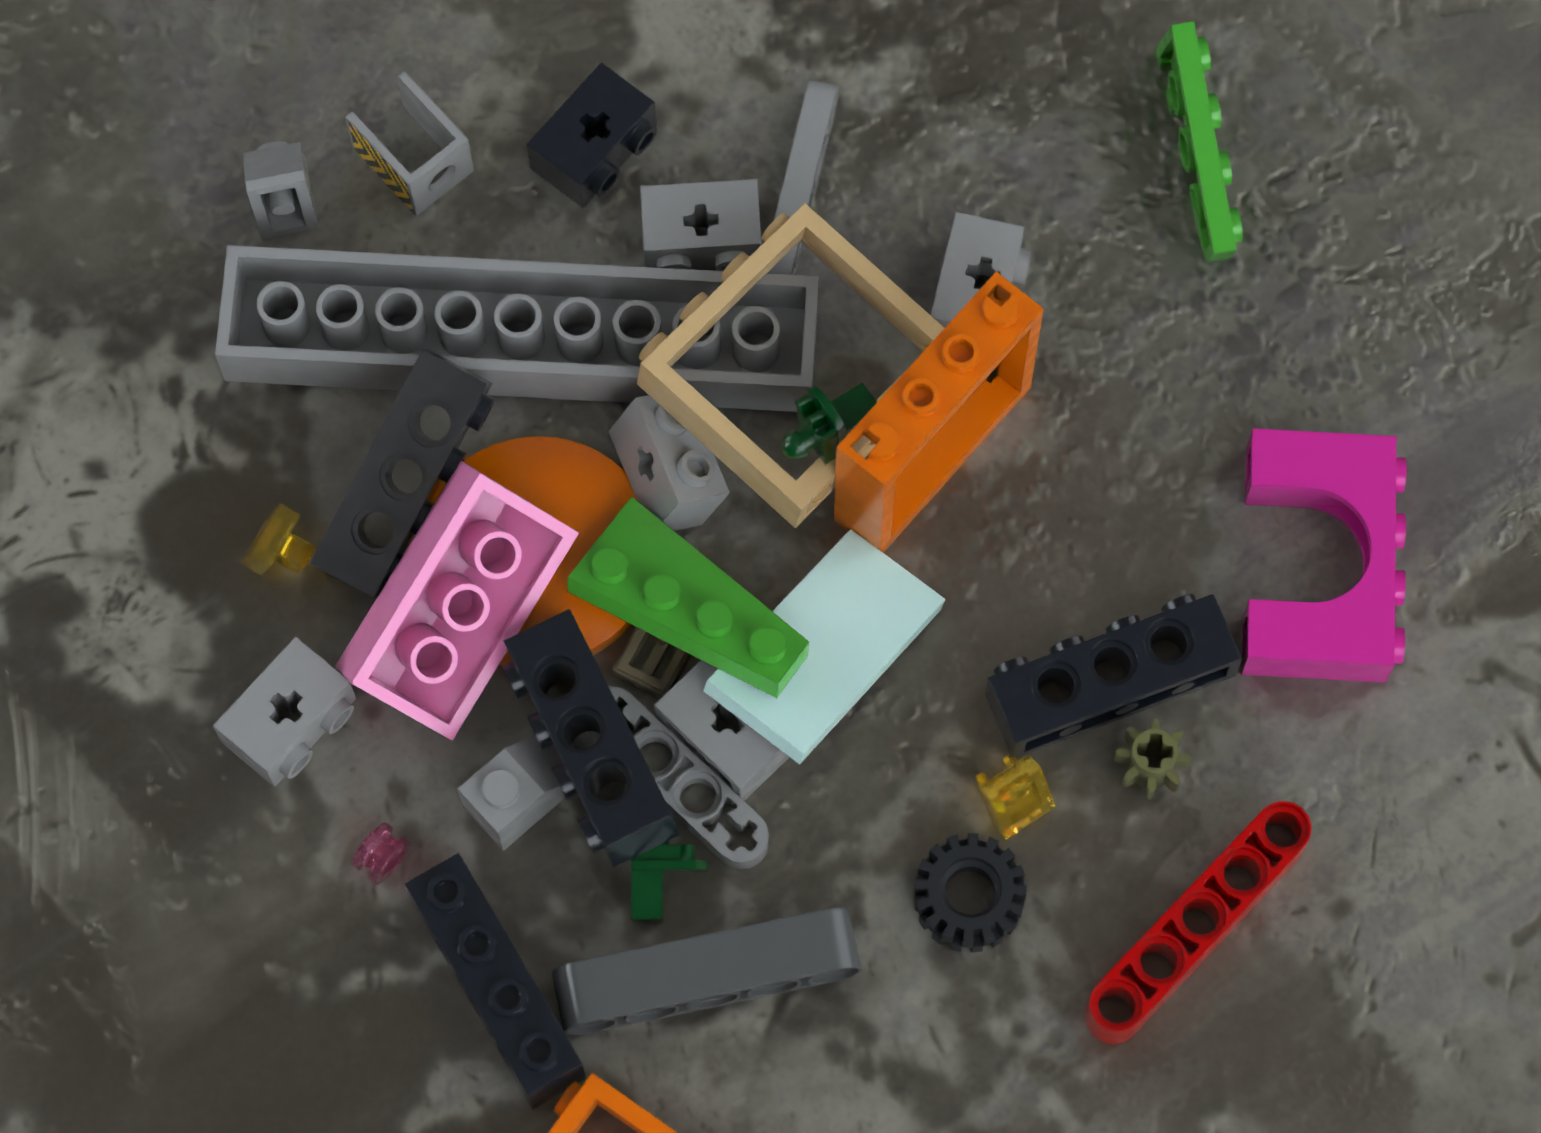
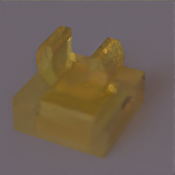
[241,503,316,575]
[976,754,1056,840]

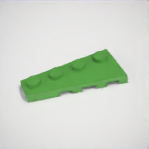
[1155,21,1243,263]
[567,497,809,698]

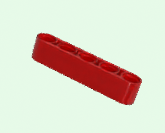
[1085,801,1312,1044]

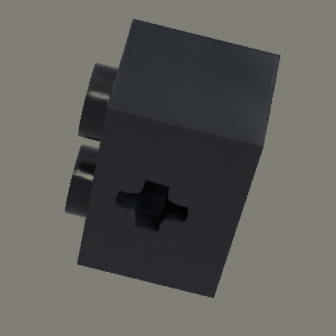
[526,62,657,208]

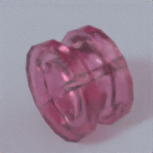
[351,822,411,885]

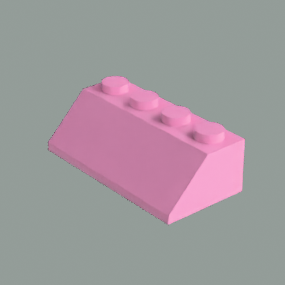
[335,461,579,741]

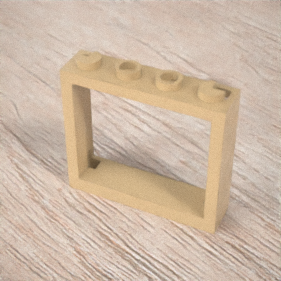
[637,203,944,528]

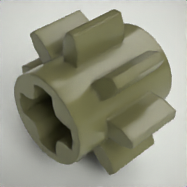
[1113,718,1192,799]

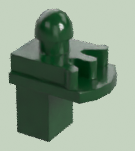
[781,382,877,465]
[631,841,708,921]

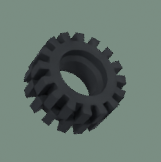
[914,833,1027,953]

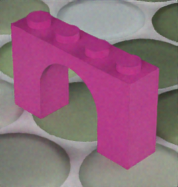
[1241,428,1407,683]

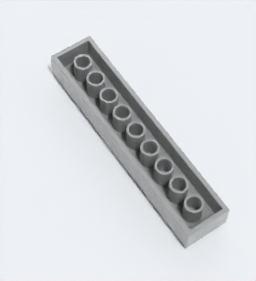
[215,245,819,412]

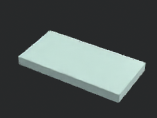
[703,529,945,764]

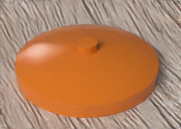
[430,436,637,665]

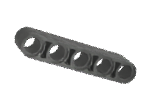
[552,908,862,1035]

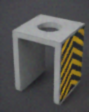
[345,71,474,216]

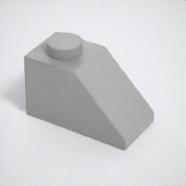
[243,141,319,239]
[458,735,573,851]

